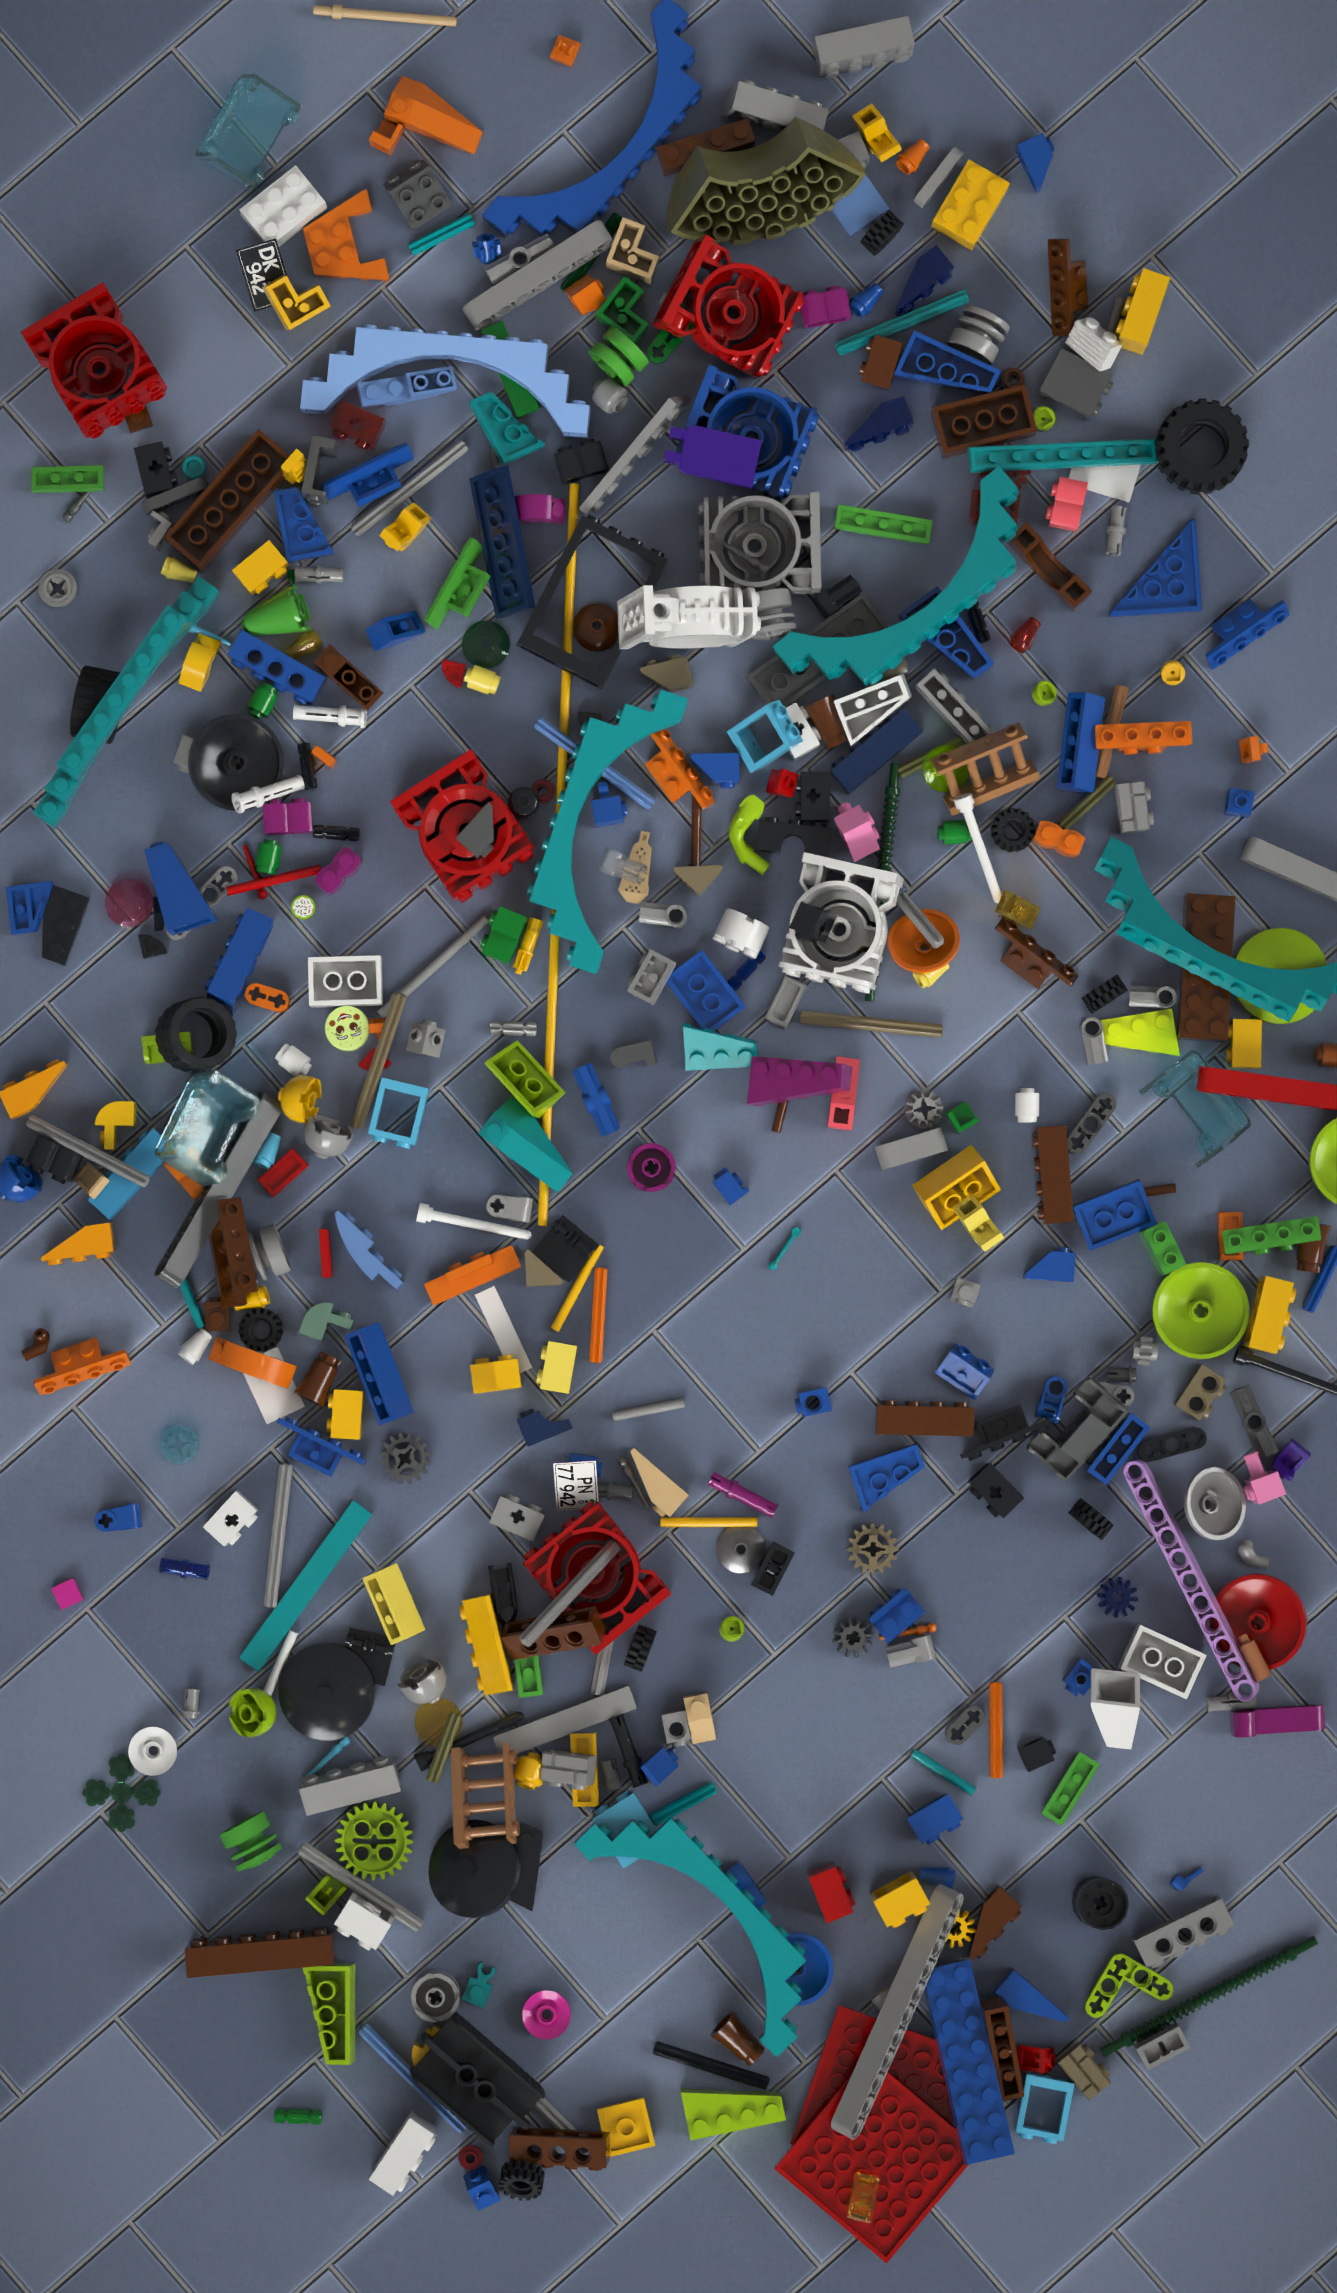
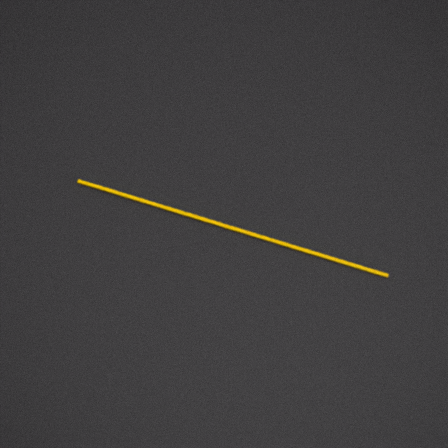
[537,483,579,1226]

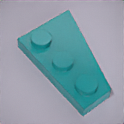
[469,392,545,466]
[683,1023,757,1071]

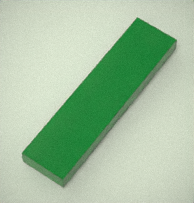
[481,321,540,419]

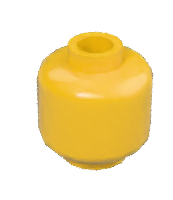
[514,1752,544,1790]

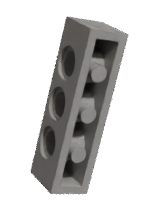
[1132,1896,1234,1968]

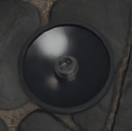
[188,714,284,811]
[278,1643,376,1741]
[428,1820,521,1918]

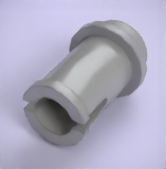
[181,1688,200,1719]

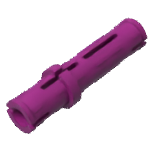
[707,1472,778,1518]

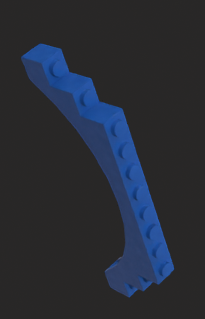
[482,0,702,237]

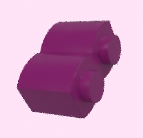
[800,286,851,329]
[263,798,313,835]
[315,847,362,896]

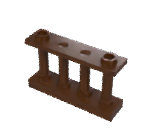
[209,1197,258,1308]

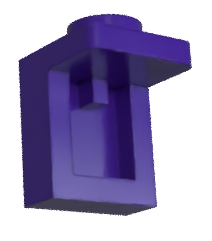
[1272,1438,1311,1481]

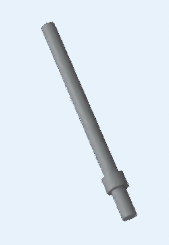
[377,915,489,1018]

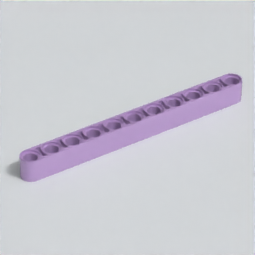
[1123,1459,1259,1701]

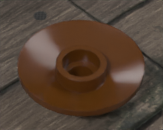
[573,604,619,651]

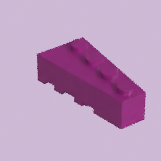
[747,1056,852,1107]

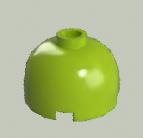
[229,1688,277,1737]

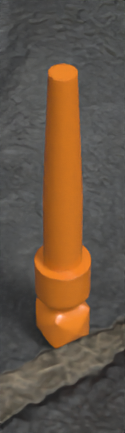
[879,1623,936,1640]

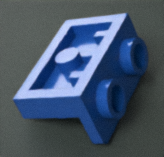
[935,1343,994,1400]
[868,1588,926,1644]

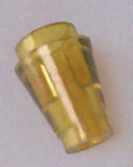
[286,629,323,659]

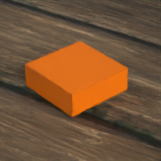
[311,746,336,769]

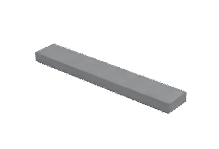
[493,1685,637,1754]

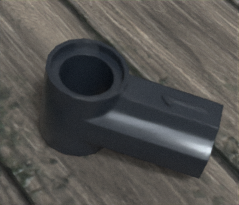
[811,574,862,620]

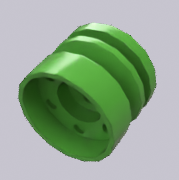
[219,1811,283,1872]

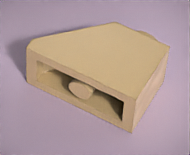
[683,1692,716,1744]

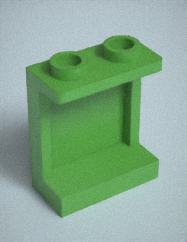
[1138,1222,1186,1276]

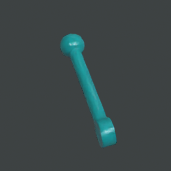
[768,1227,801,1270]

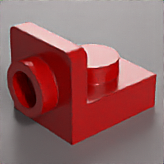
[765,768,799,798]
[1017,2044,1056,2074]

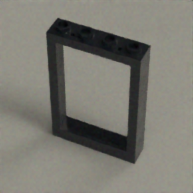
[516,515,668,690]

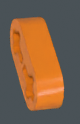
[245,983,290,1013]

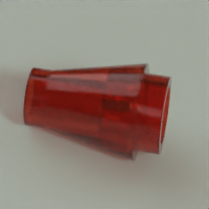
[1009,617,1041,653]

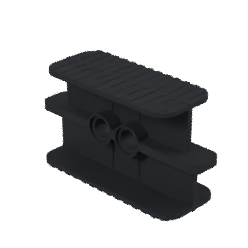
[410,2011,545,2147]

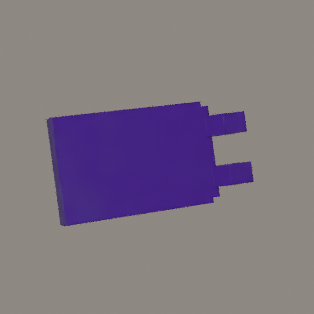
[663,425,762,489]

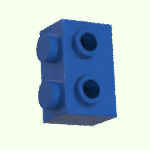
[906,1792,963,1845]

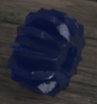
[1097,1576,1138,1618]

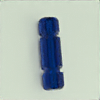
[727,951,766,991]

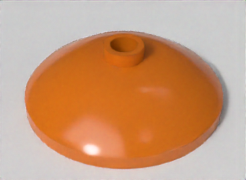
[888,909,960,973]

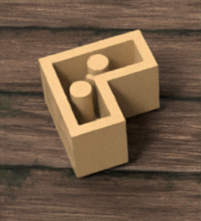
[606,217,659,285]

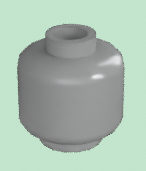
[592,378,628,414]

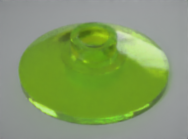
[922,745,969,792]

